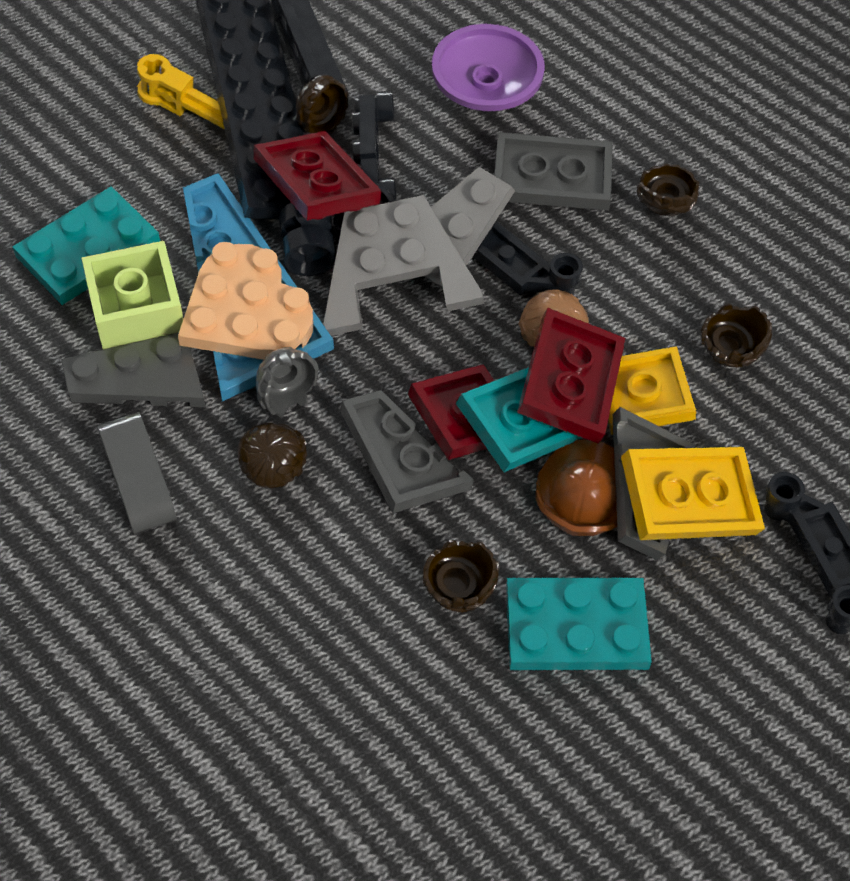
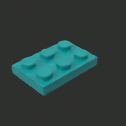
[12,186,160,305]
[456,367,582,472]
[506,578,652,670]

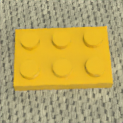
[621,447,765,540]

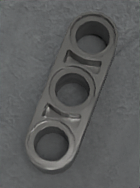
[97,412,177,534]

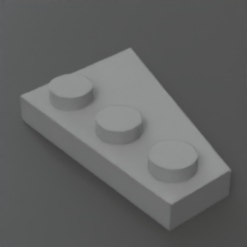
[423,167,515,289]

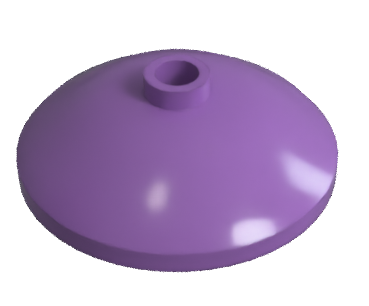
[432,24,545,111]

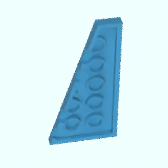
[183,173,334,402]

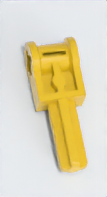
[137,54,224,129]

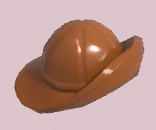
[536,439,617,536]

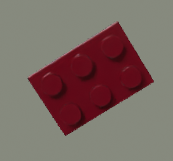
[254,131,381,220]
[517,308,626,444]

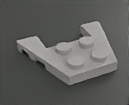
[323,195,485,336]

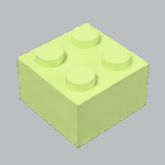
[82,241,183,350]

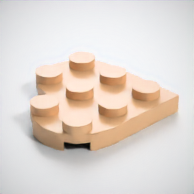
[178,242,313,360]

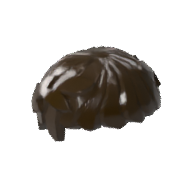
[296,74,349,134]
[637,163,699,216]
[701,303,772,368]
[237,423,307,488]
[423,540,499,612]

